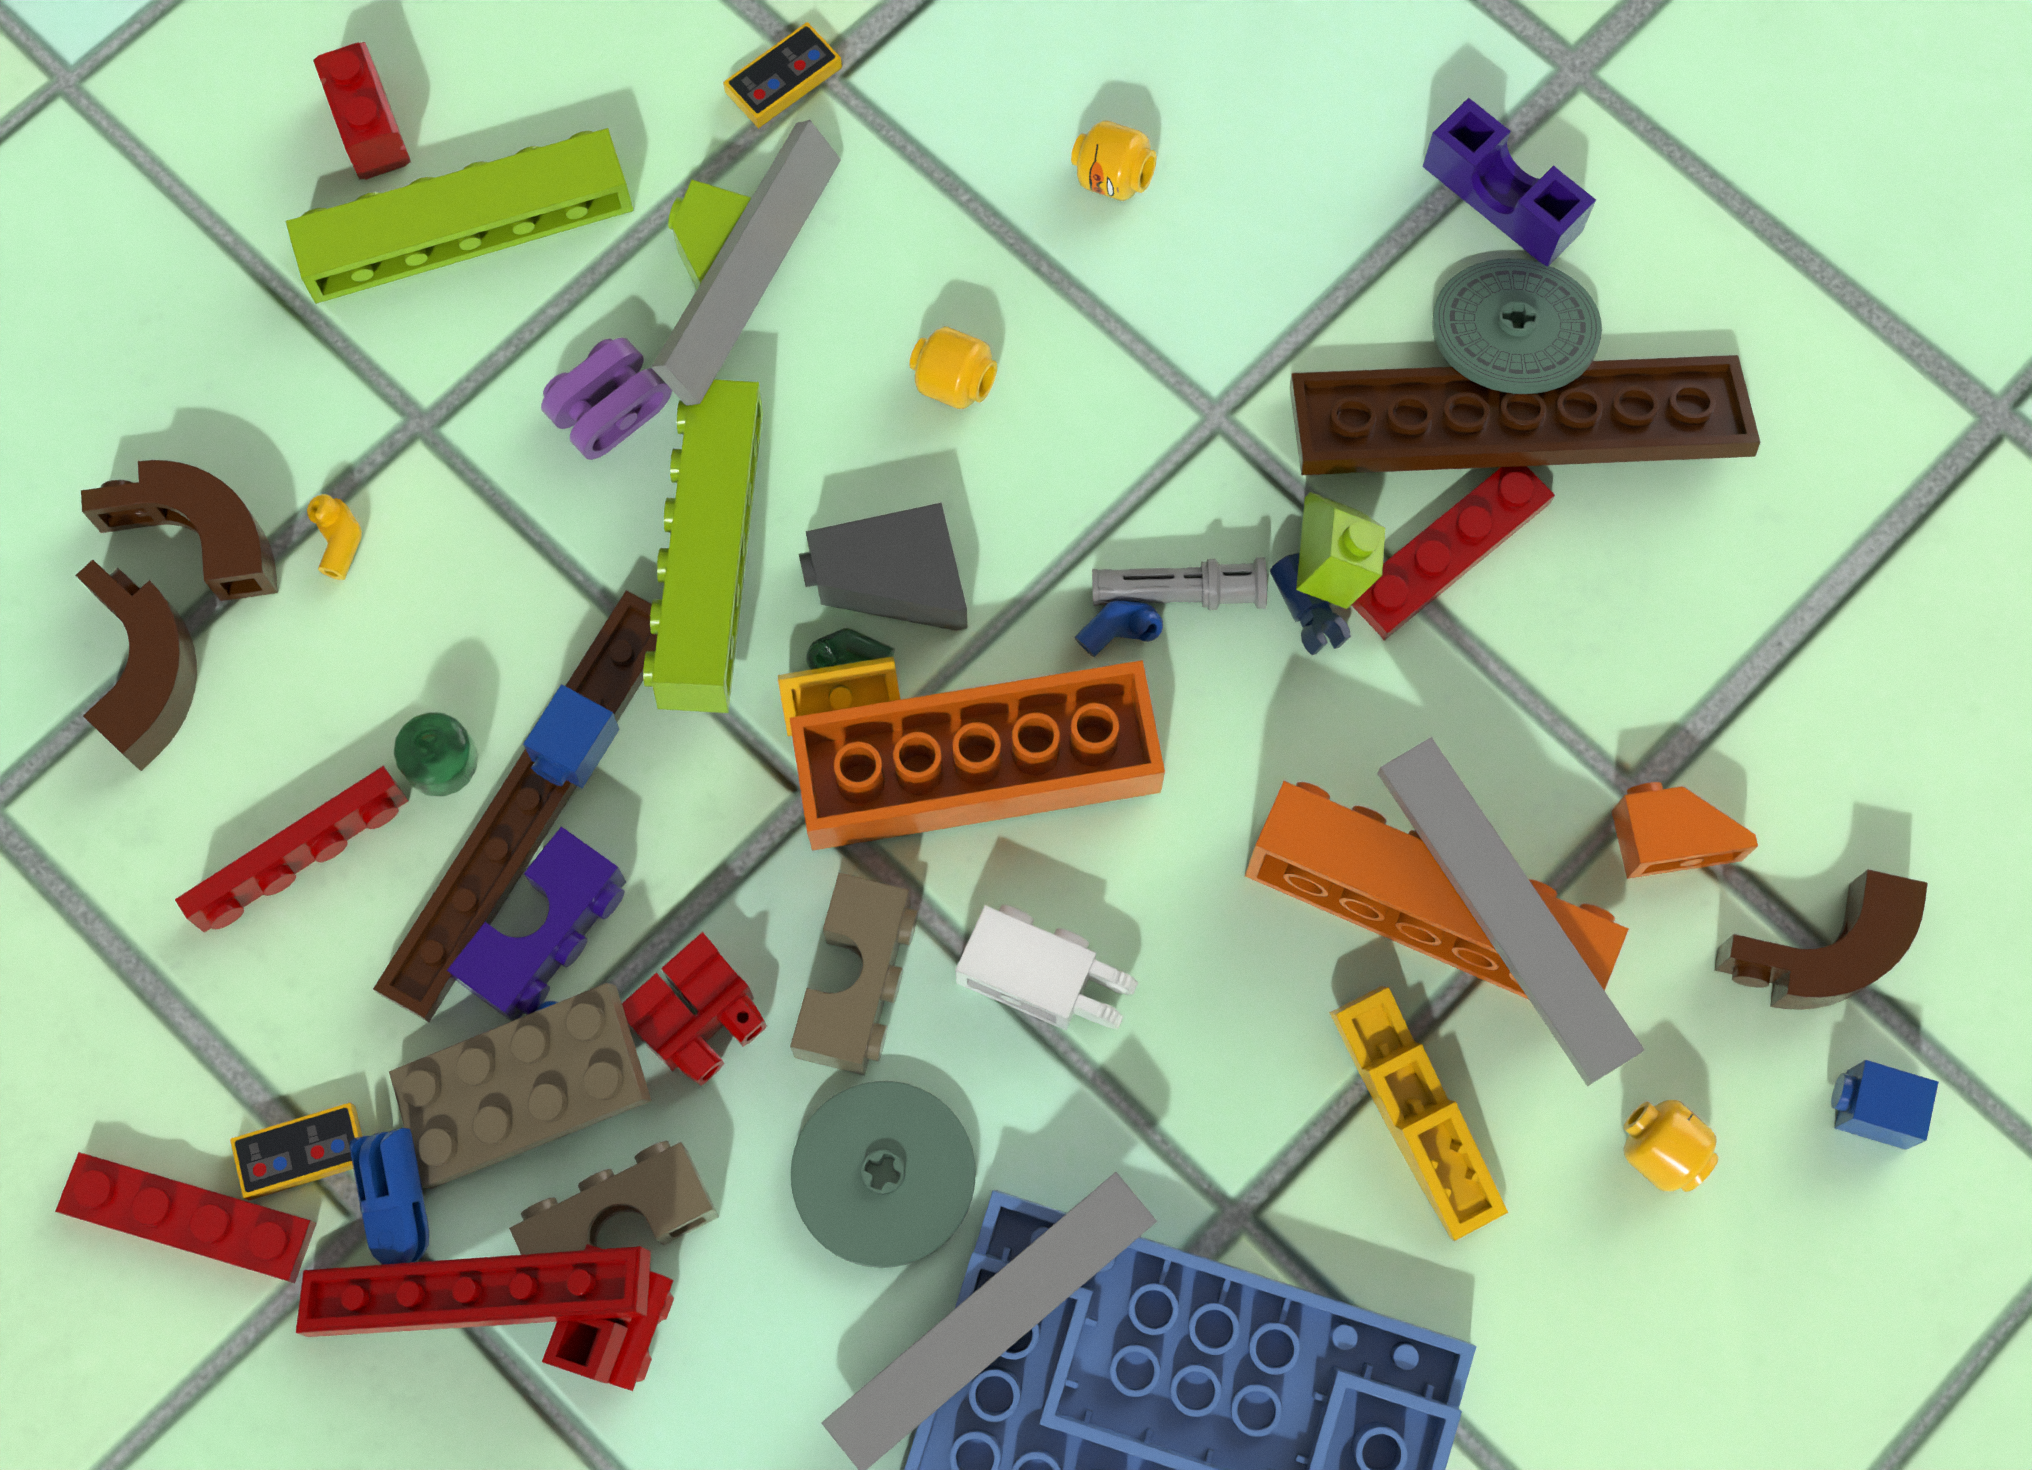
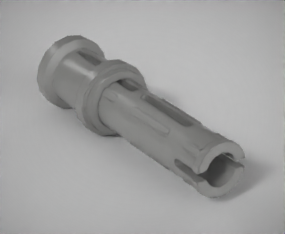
[1092,557,1267,610]

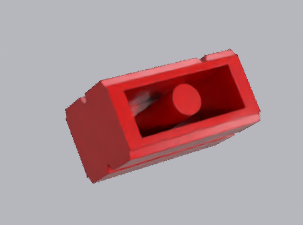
[313,42,411,180]

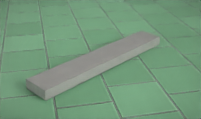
[651,120,841,406]
[1377,737,1644,1087]
[821,1172,1157,1470]

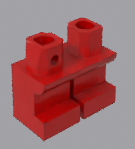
[622,932,767,1086]
[542,1244,674,1391]

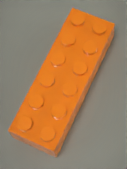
[789,660,1165,851]
[1245,781,1629,1000]

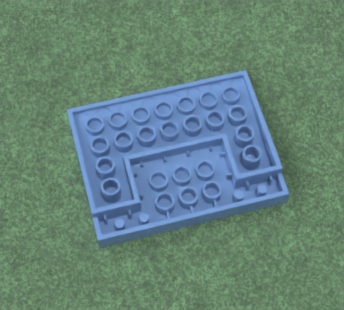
[904,1190,1477,1470]

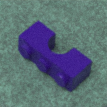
[1422,98,1596,267]
[447,826,626,1021]

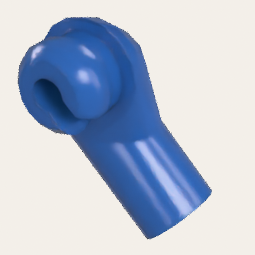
[1074,600,1163,657]

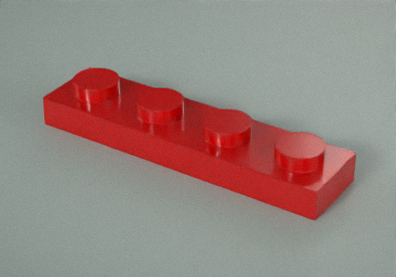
[1351,466,1555,641]
[175,766,409,933]
[55,1152,317,1283]

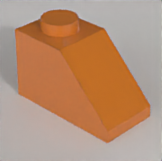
[1611,782,1758,879]

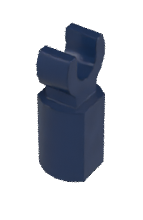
[1270,553,1351,655]

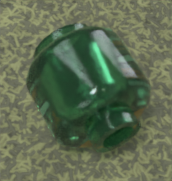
[393,712,478,797]

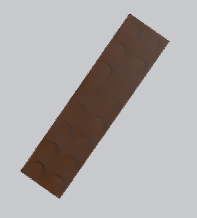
[1290,355,1761,475]

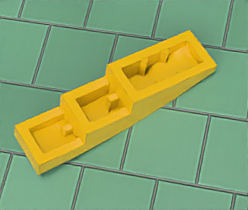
[1329,986,1508,1241]

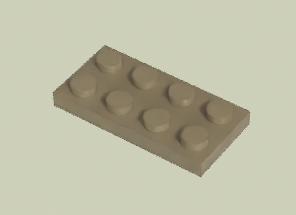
[389,983,652,1189]

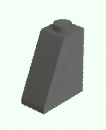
[799,503,968,631]

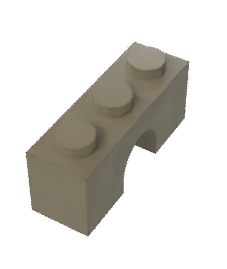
[790,873,918,1075]
[509,1141,719,1255]

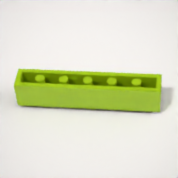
[285,128,634,304]
[643,380,763,713]

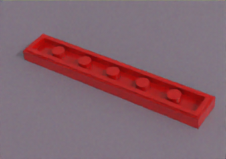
[296,1246,651,1337]

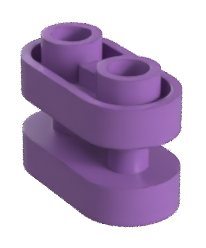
[541,338,672,460]

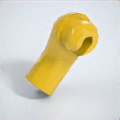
[307,494,362,580]

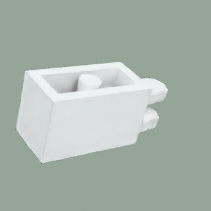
[955,905,1138,1030]

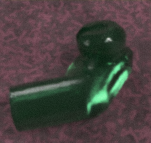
[806,628,895,670]

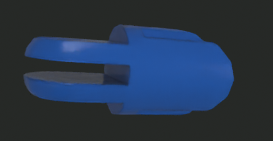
[350,1128,429,1265]

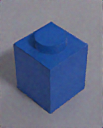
[523,684,620,789]
[1831,1060,1939,1150]

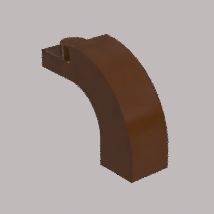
[81,460,278,601]
[75,560,197,771]
[1715,869,1928,1010]

